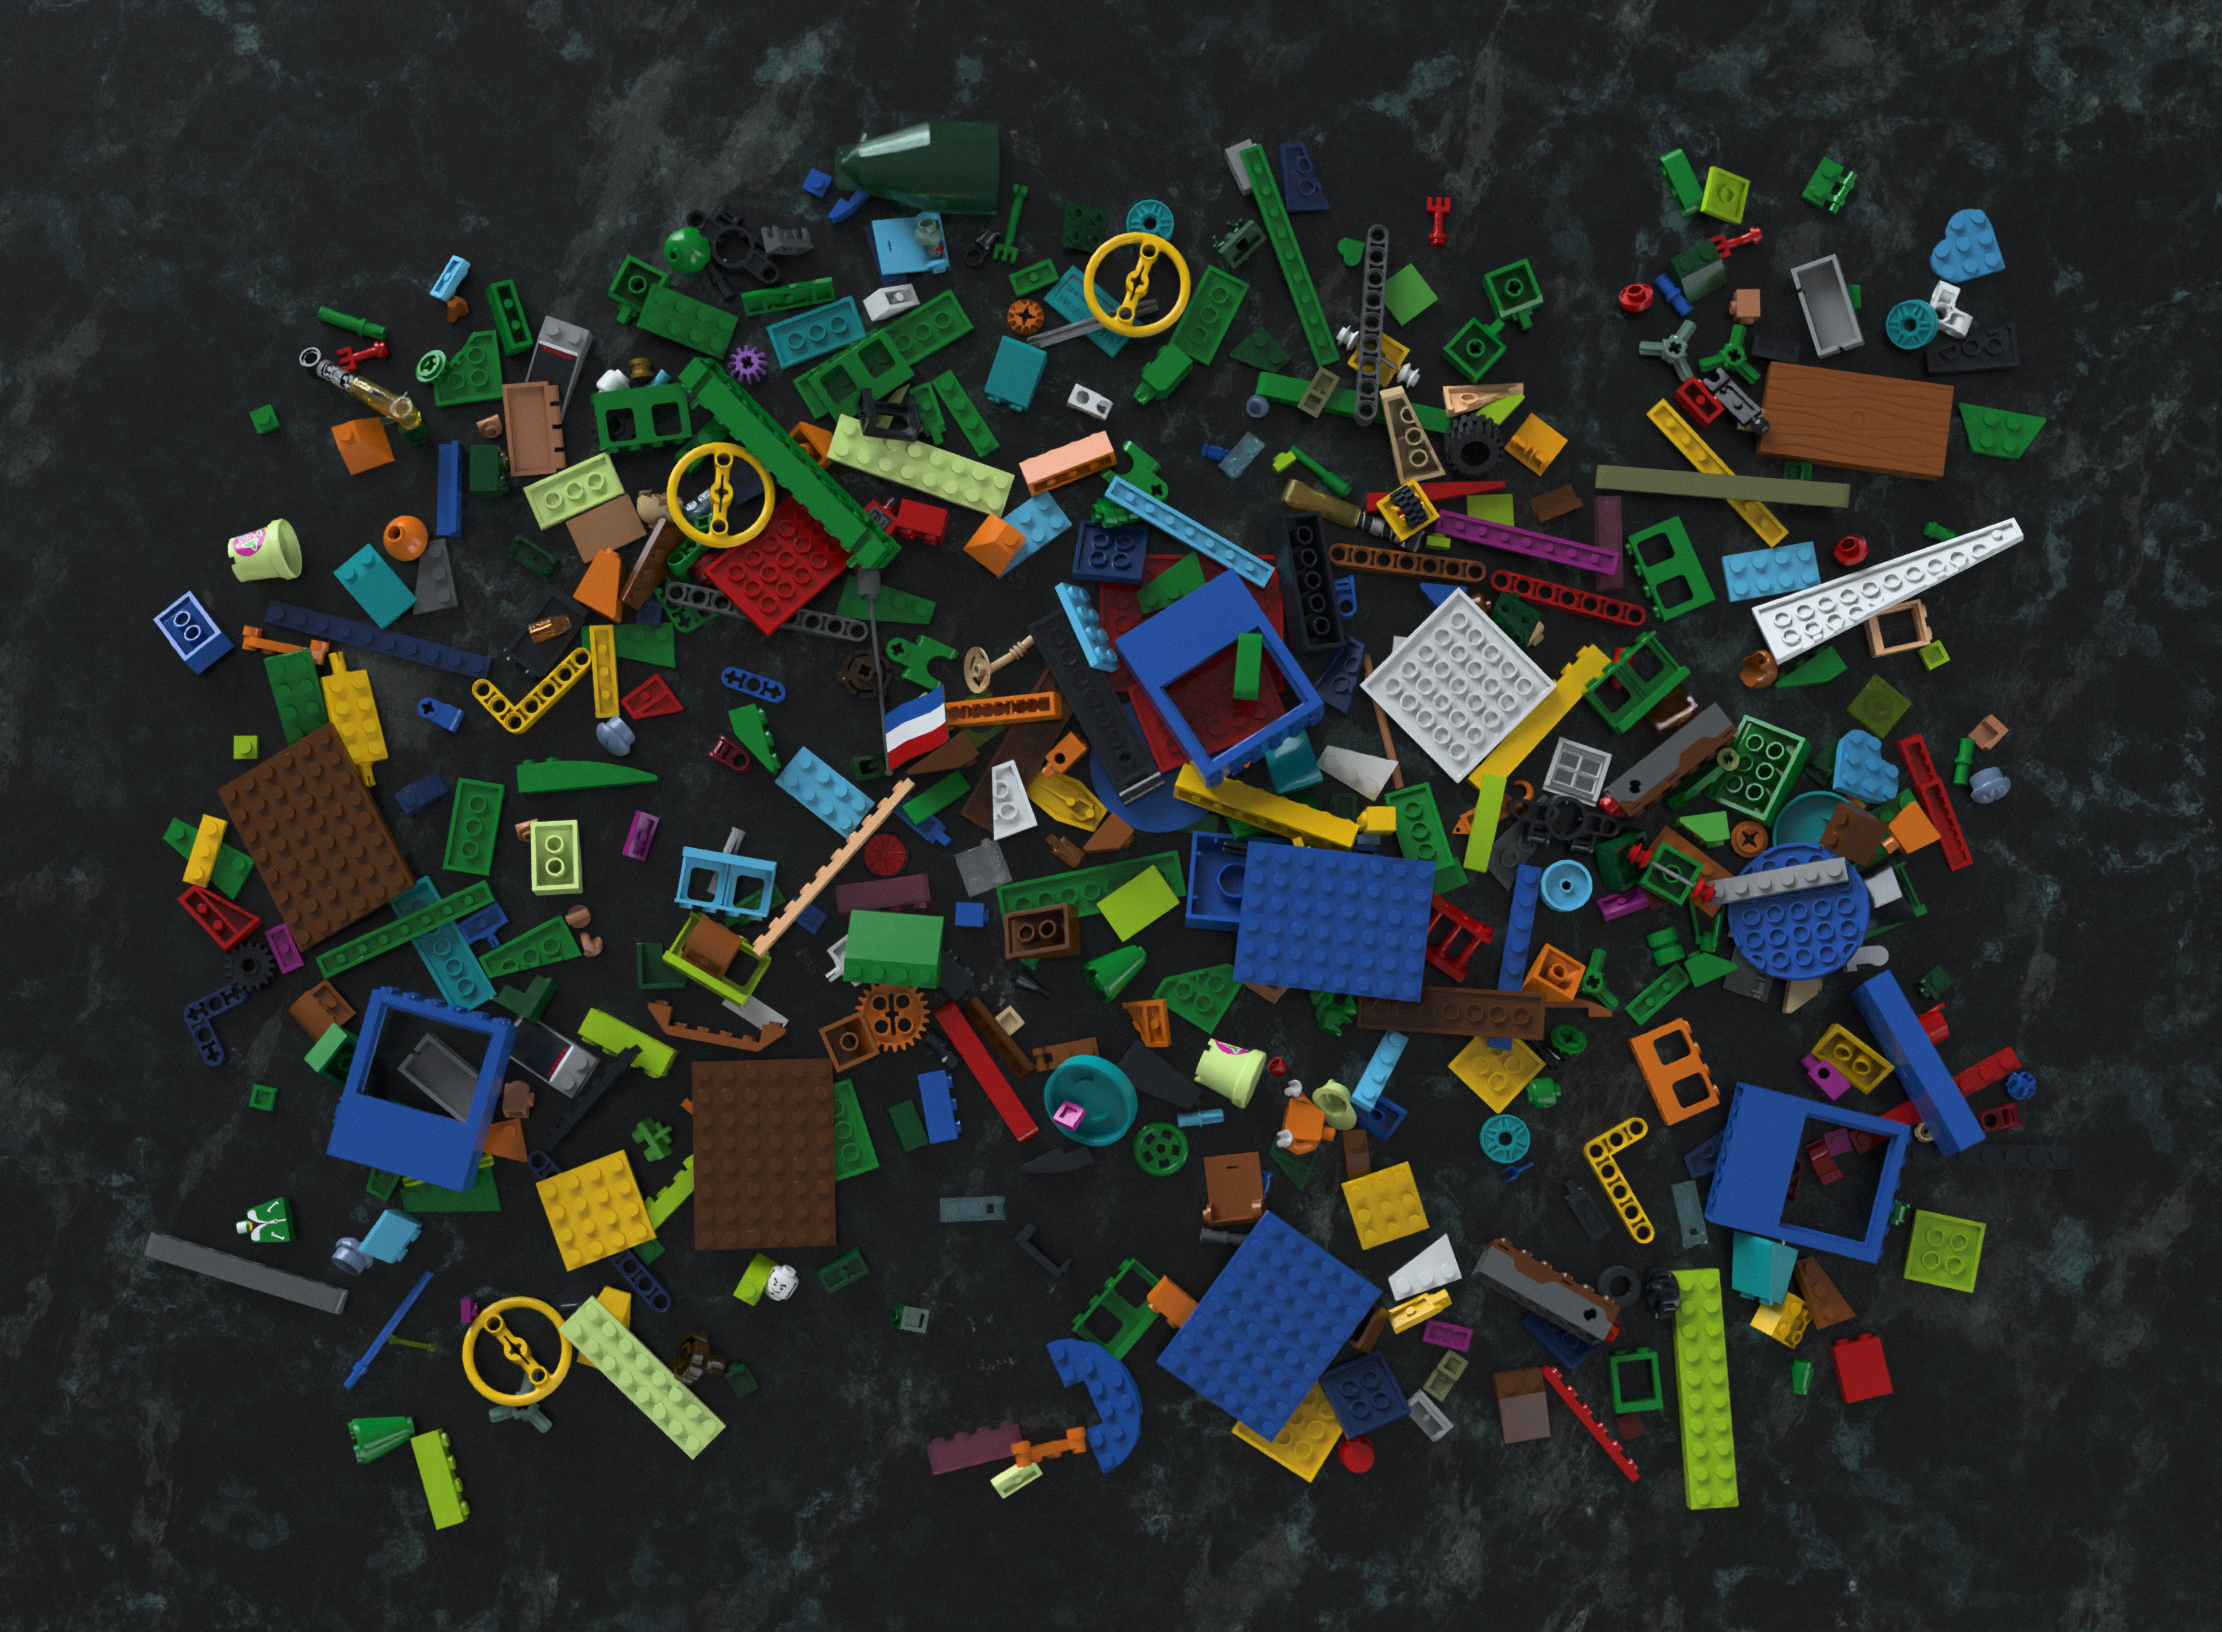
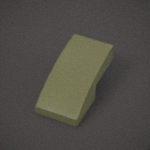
[1297,366,1341,418]
[1421,1349,1469,1403]

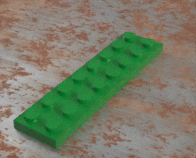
[793,289,974,421]
[996,850,1187,925]

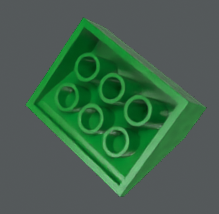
[1704,715,1812,829]
[843,909,944,989]

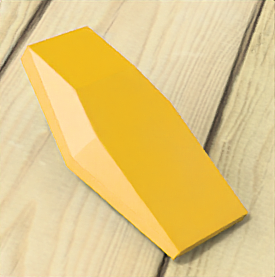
[1026,766,1108,833]
[577,1286,631,1368]

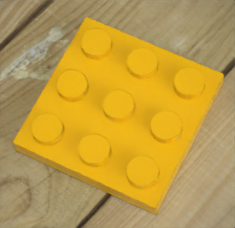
[1447,1036,1546,1114]
[1341,1162,1429,1250]

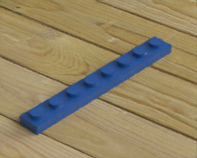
[1487,864,1542,1051]

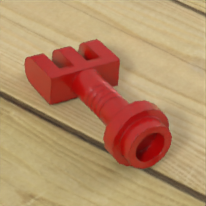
[1426,197,1450,247]
[1710,227,1763,260]
[336,340,389,372]

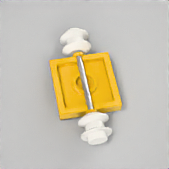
[1336,325,1421,389]

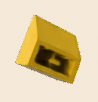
[1750,1291,1812,1349]

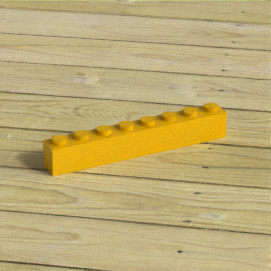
[1466,644,1611,793]
[1173,763,1359,852]

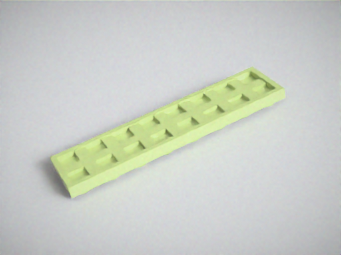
[826,414,1015,518]
[558,1295,726,1460]

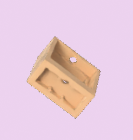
[1863,599,1932,658]

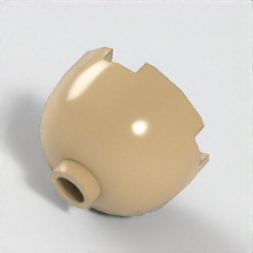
[637,490,683,529]

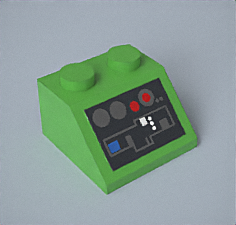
[1672,811,1730,848]

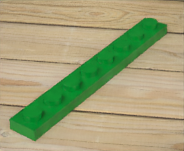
[315,880,496,979]

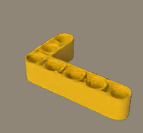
[472,648,592,735]
[1583,1118,1655,1244]

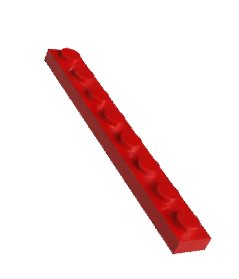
[1848,1046,2022,1155]

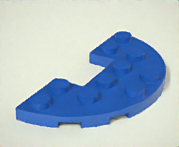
[1046,1338,1143,1474]

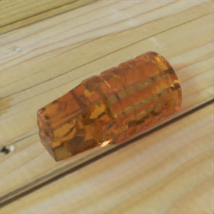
[528,614,572,644]
[1045,833,1087,870]

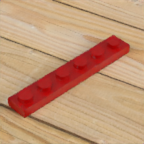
[1541,1365,1640,1482]

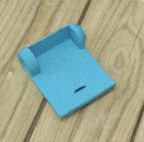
[872,211,950,275]

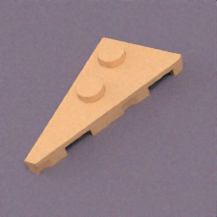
[1443,383,1523,417]

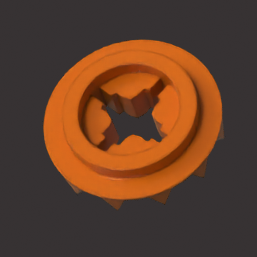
[1008,299,1044,335]
[1730,821,1768,858]

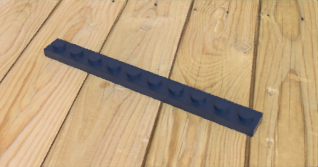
[264,599,493,680]

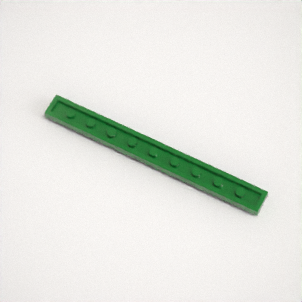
[1239,143,1340,368]

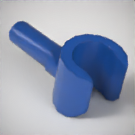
[1500,1161,1534,1182]

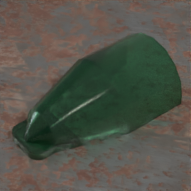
[835,120,999,214]

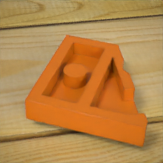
[1122,999,1172,1047]
[483,1118,529,1162]

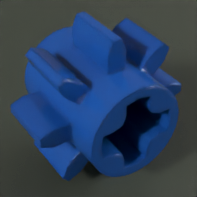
[2006,1071,2037,1100]

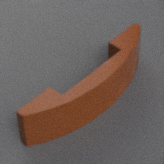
[1546,999,1612,1017]

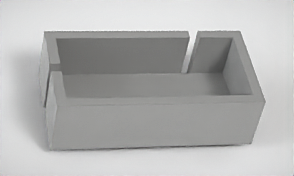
[1791,254,1865,359]
[397,1033,504,1123]

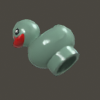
[914,218,944,258]

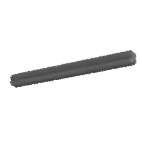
[1027,298,1159,349]

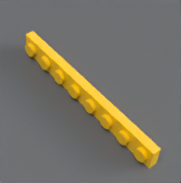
[1646,398,1789,548]

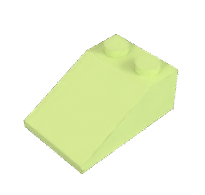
[530,820,583,896]

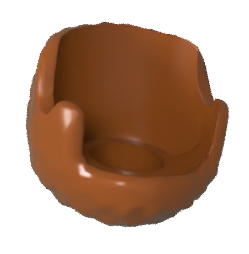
[1740,650,1778,689]

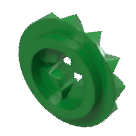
[416,350,449,384]
[1549,1024,1587,1056]

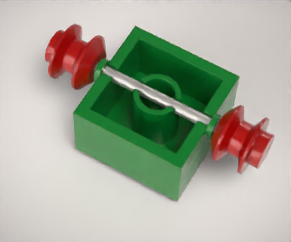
[1628,842,1717,907]

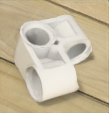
[1930,280,1973,339]

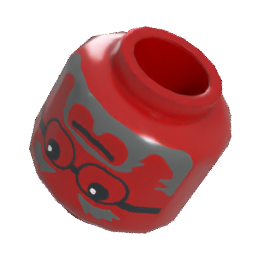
[691,551,719,587]

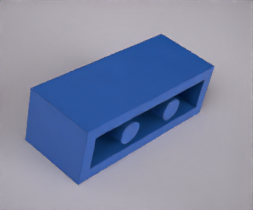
[917,1070,962,1144]

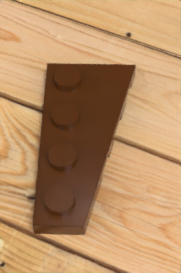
[618,517,688,610]

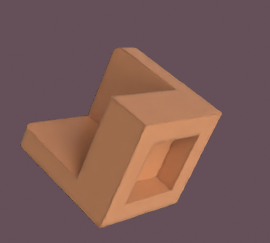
[1968,714,2009,752]

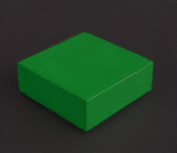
[249,1084,279,1112]

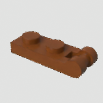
[1032,1037,1099,1072]

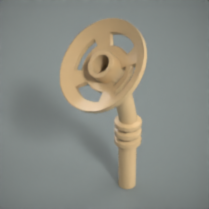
[964,635,1034,693]

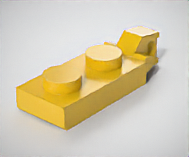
[1388,1289,1452,1334]

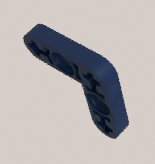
[183,984,249,1066]

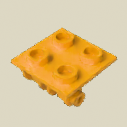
[1504,413,1568,476]

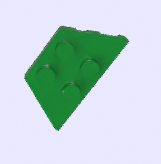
[1957,402,2046,461]

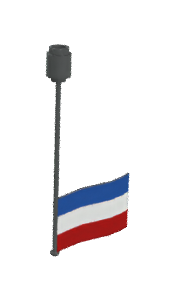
[857,567,949,776]

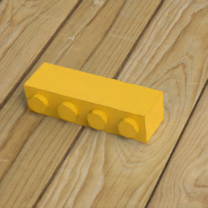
[1357,807,1396,837]

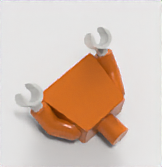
[1277,1080,1336,1155]

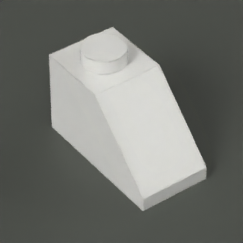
[863,284,920,321]

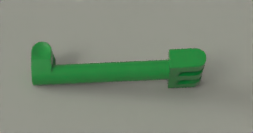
[993,184,1028,265]

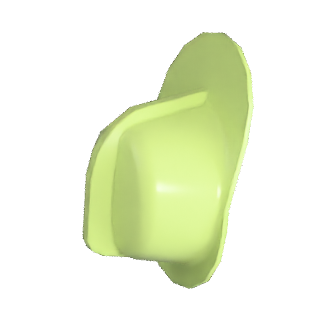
[1312,1079,1357,1130]

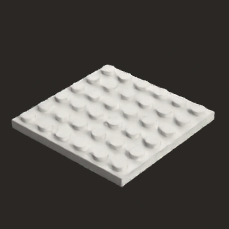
[1360,587,1557,784]

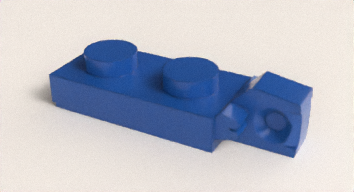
[893,794,952,847]

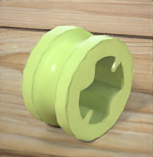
[1717,748,1740,771]

